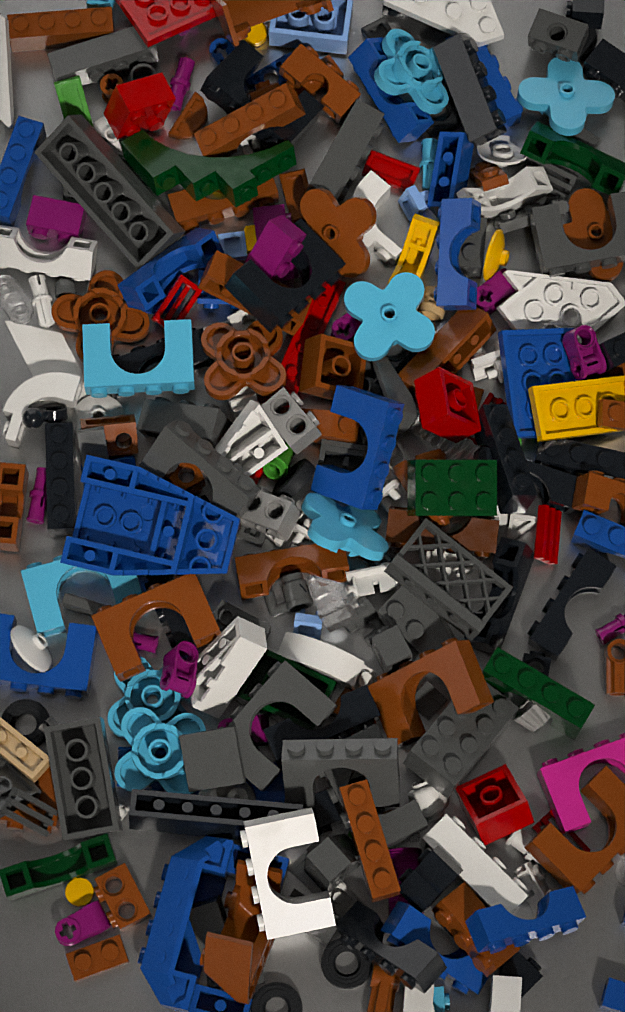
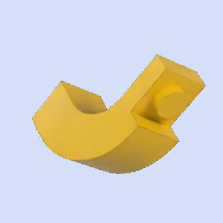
[387,213,440,285]

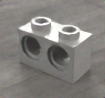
[261,387,322,455]
[240,486,301,542]

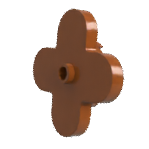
[300,188,377,278]
[563,188,623,282]
[52,270,150,362]
[201,320,286,400]

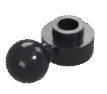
[22,406,68,429]

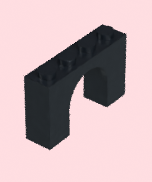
[200,40,325,149]
[224,218,346,333]

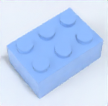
[269,0,353,55]

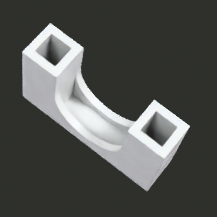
[240,807,336,940]
[402,975,522,1012]

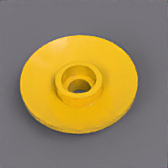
[483,229,510,281]

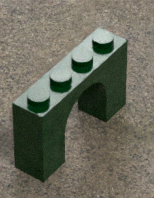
[482,647,595,740]

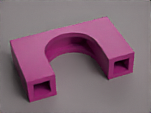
[537,733,625,836]

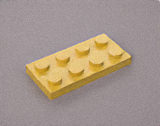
[528,375,625,442]

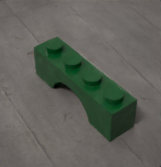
[520,121,625,196]
[0,834,118,901]

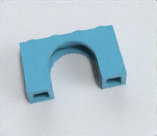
[82,319,195,398]
[21,555,142,637]

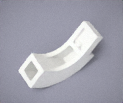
[456,166,553,220]
[352,170,402,266]
[3,372,84,448]
[277,632,377,691]

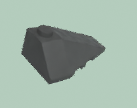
[359,356,419,446]

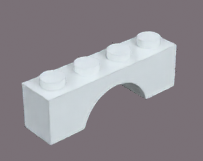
[0,225,98,281]

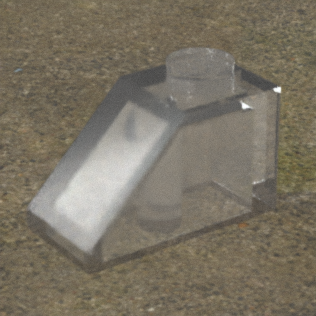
[307,575,360,632]

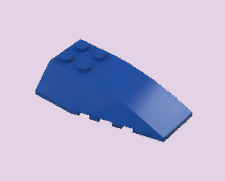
[60,455,241,576]

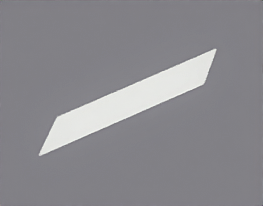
[5,321,117,469]

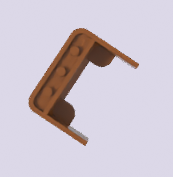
[211,0,334,46]
[200,859,283,1005]

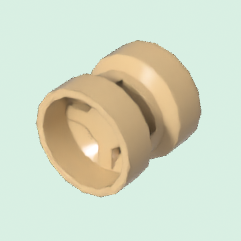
[418,286,445,322]

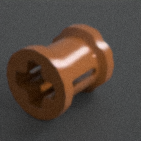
[100,73,123,104]

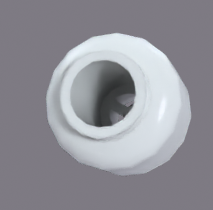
[408,779,449,821]

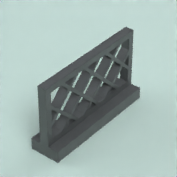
[384,518,513,641]

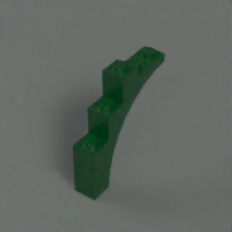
[120,130,297,207]

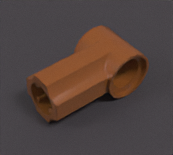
[603,639,625,696]
[367,962,400,1012]

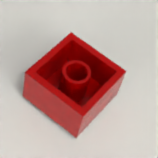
[104,72,176,139]
[414,367,481,443]
[455,764,535,845]

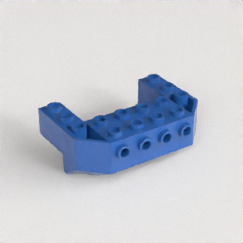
[138,836,290,1012]

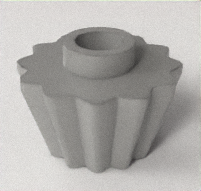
[513,699,551,732]

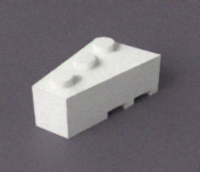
[199,399,288,488]
[191,616,267,719]

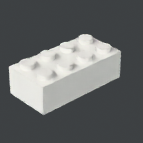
[420,814,528,914]

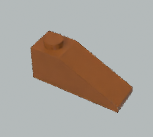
[279,407,359,444]

